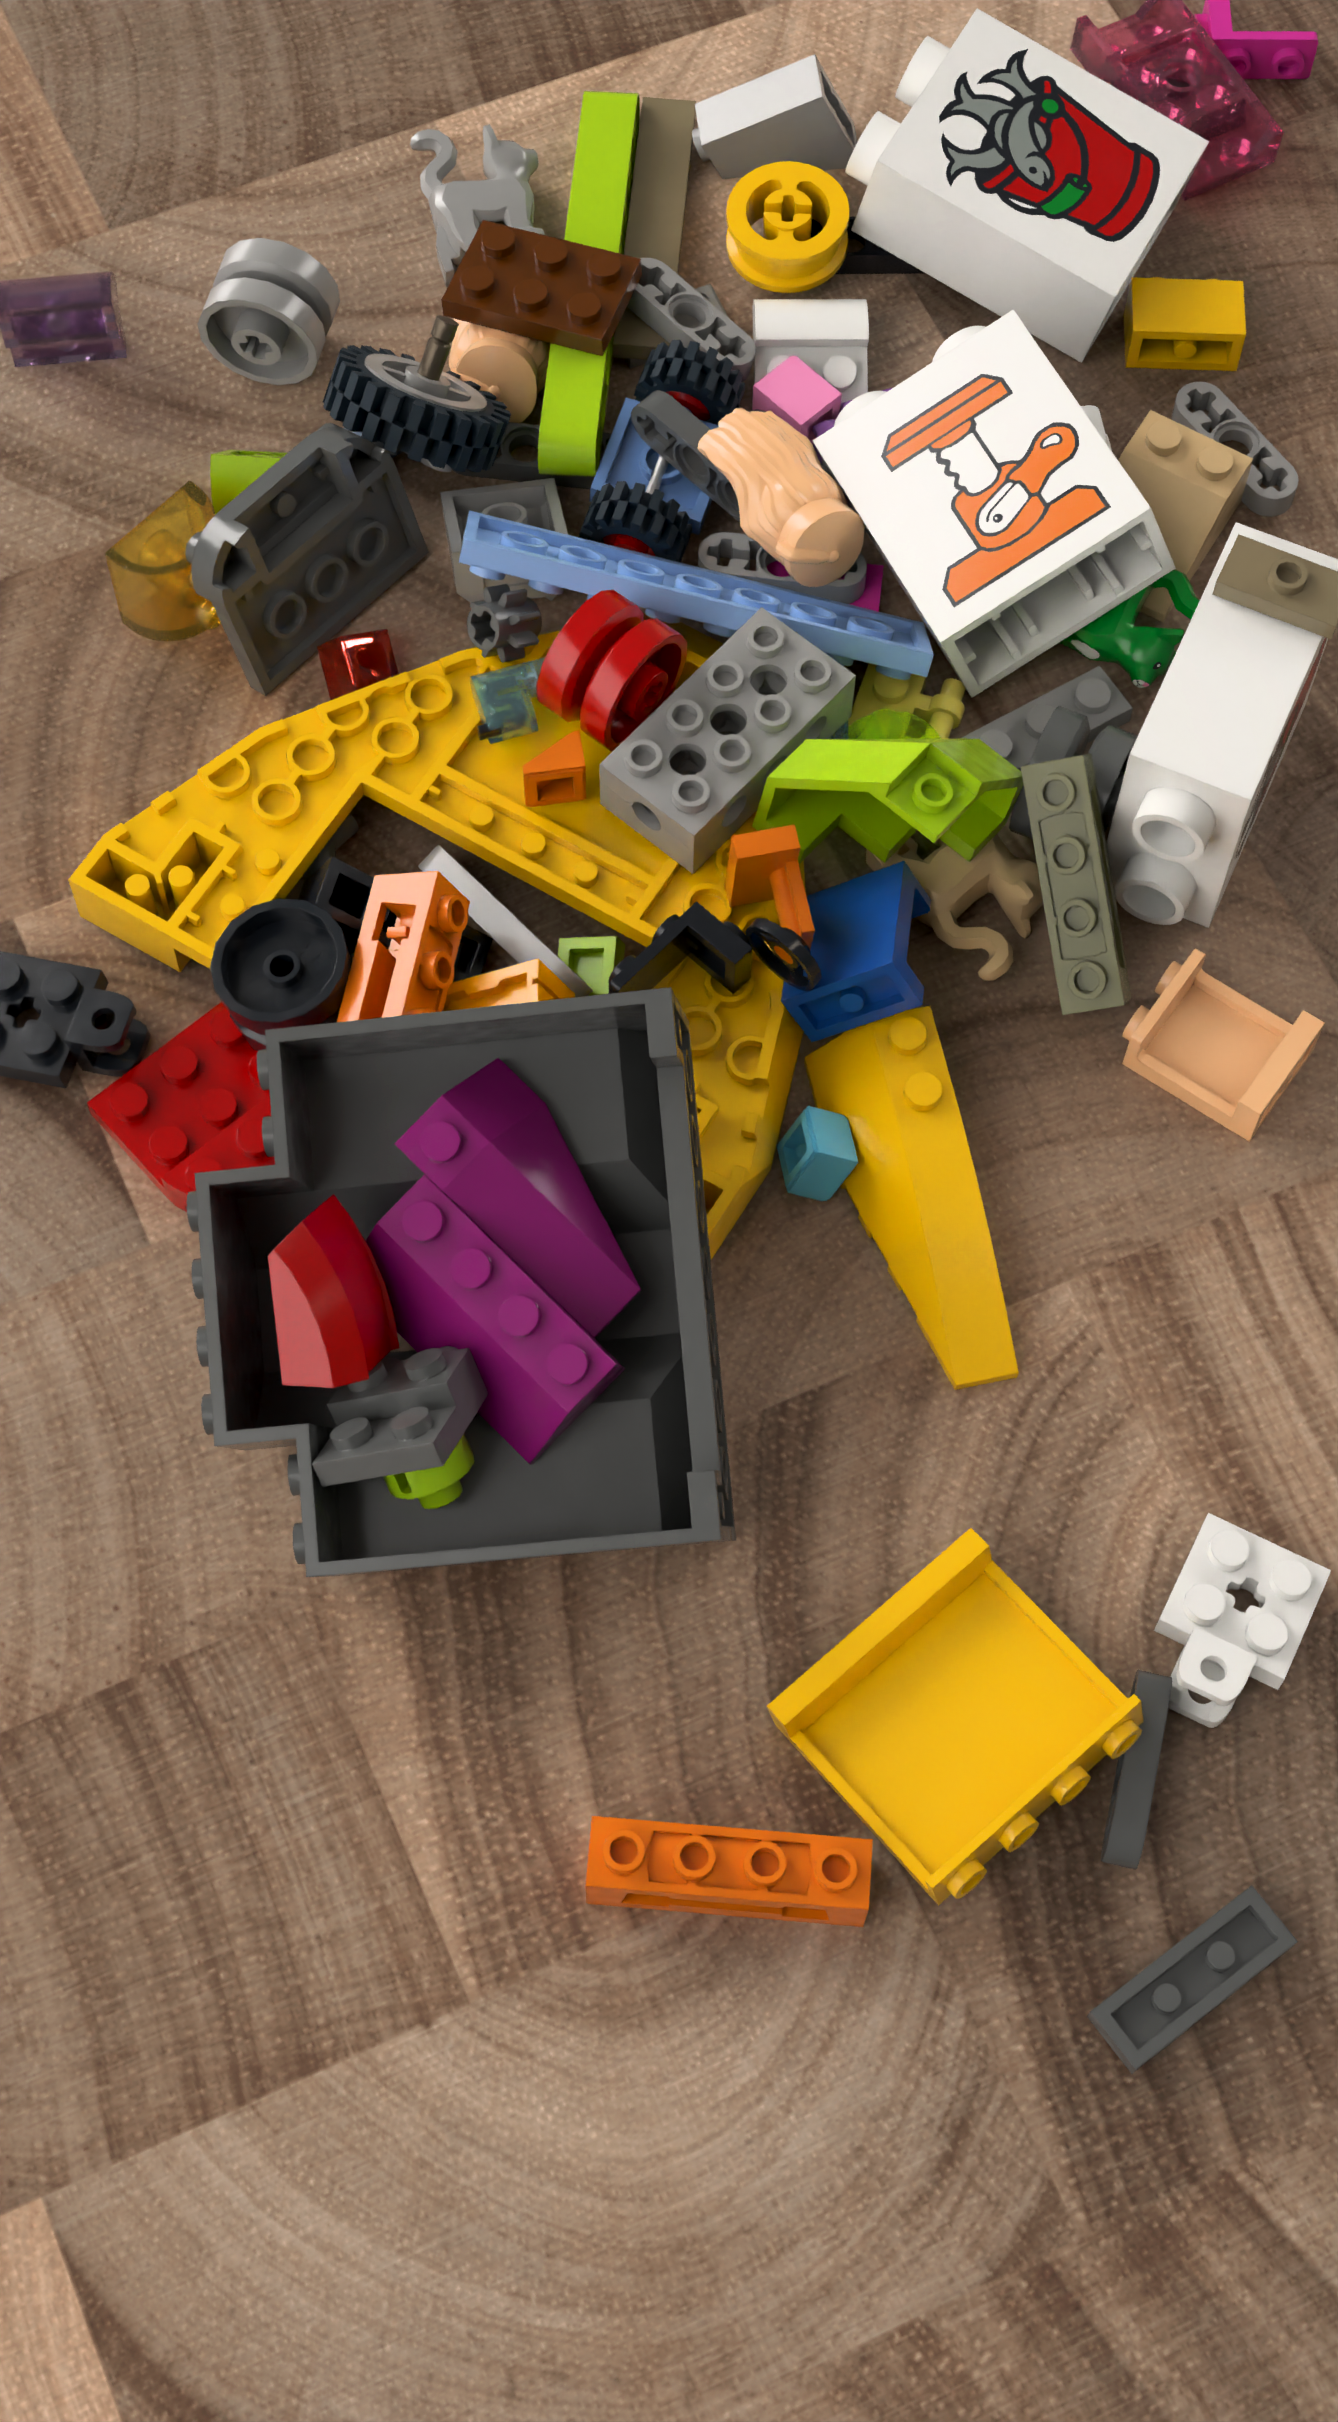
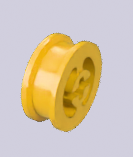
[726,161,849,293]

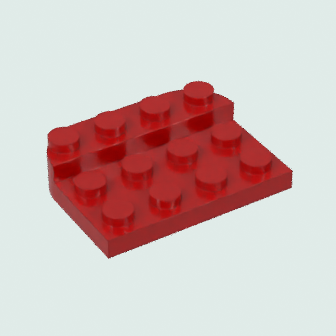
[87,1002,275,1212]

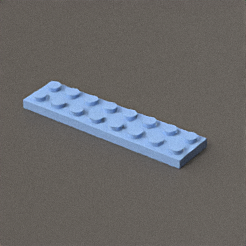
[459,510,934,680]

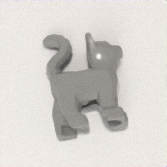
[410,124,545,287]

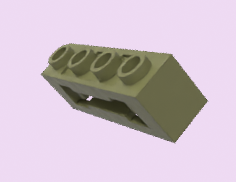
[1021,753,1132,1015]

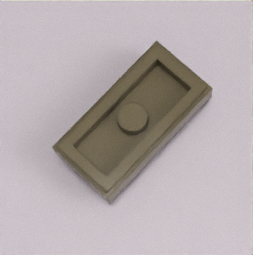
[1212,534,1338,639]

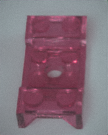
[1070,0,1284,201]

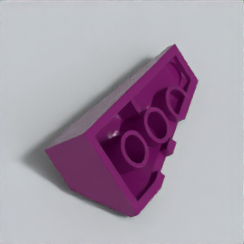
[394,1058,642,1338]

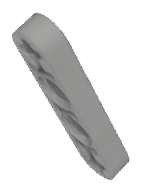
[418,844,593,997]

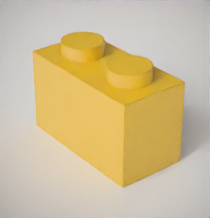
[1124,277,1246,371]

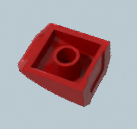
[268,1194,400,1388]

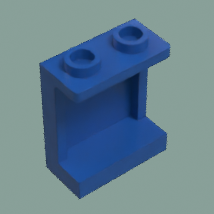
[781,861,931,1042]

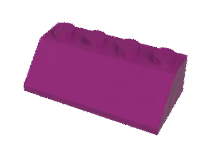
[366,1174,625,1465]

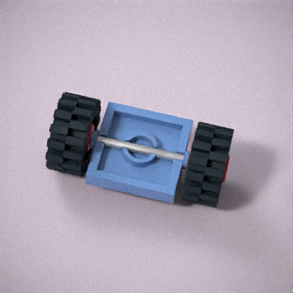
[579,340,745,563]

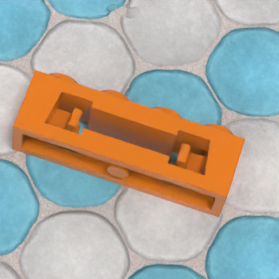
[337,871,470,1022]
[585,1816,873,1927]

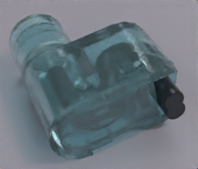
[470,657,545,744]

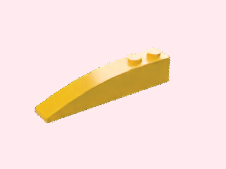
[804,1006,1019,1390]

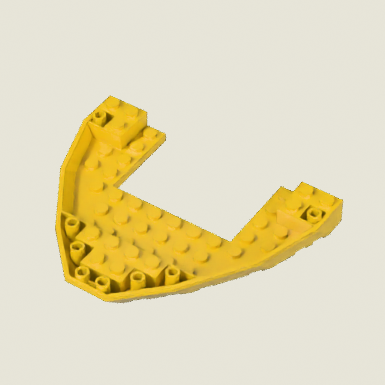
[68,612,806,1260]

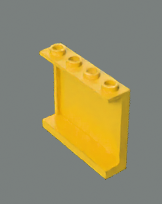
[767,1528,1144,1906]

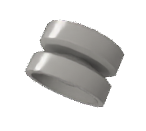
[197,238,340,385]

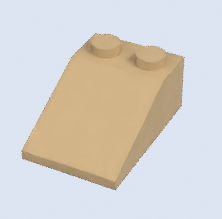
[1118,410,1253,622]

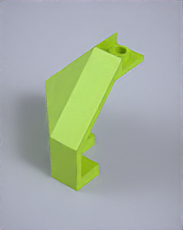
[752,739,1023,864]

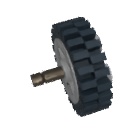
[323,315,511,473]

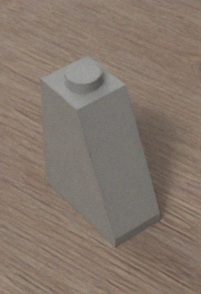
[692,54,857,179]

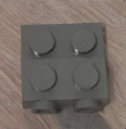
[312,1346,489,1487]

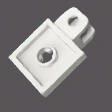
[1154,1513,1331,1728]

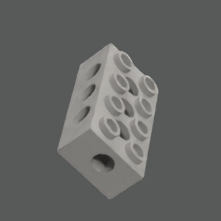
[599,607,856,874]

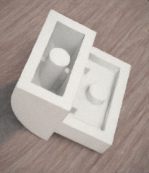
[752,299,869,403]

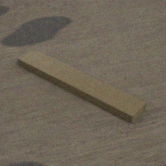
[613,97,696,360]

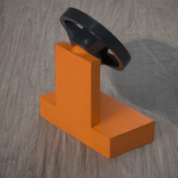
[725,824,822,991]

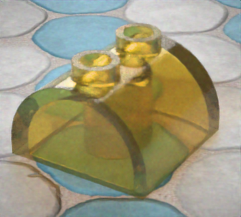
[105,480,221,641]

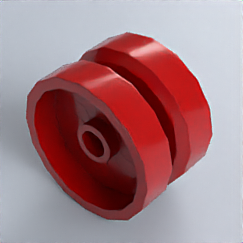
[536,590,687,752]

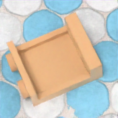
[1122,948,1325,1142]

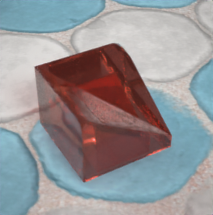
[317,629,399,700]

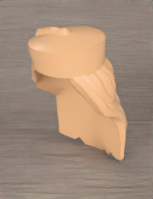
[449,319,551,423]
[697,408,865,587]

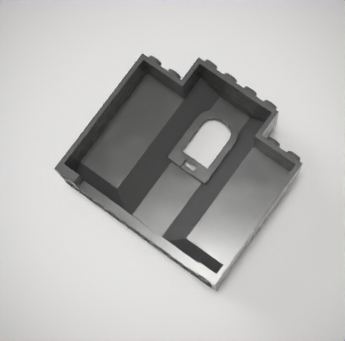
[187,987,736,1577]

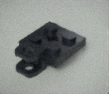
[0,951,151,1088]

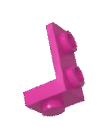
[1191,0,1318,79]

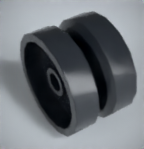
[210,898,354,1051]

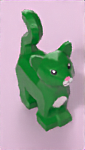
[1059,569,1200,688]

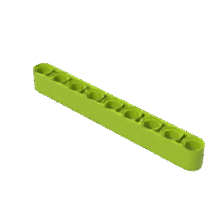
[538,91,640,477]

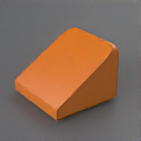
[522,730,587,807]

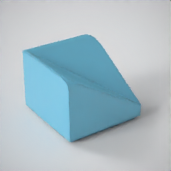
[777,1106,859,1201]

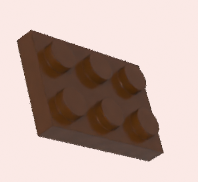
[441,220,642,356]

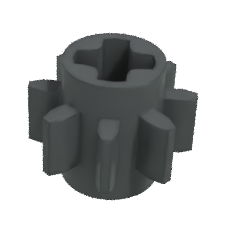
[467,584,542,663]

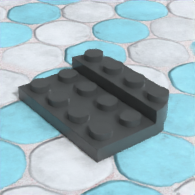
[185,423,429,696]

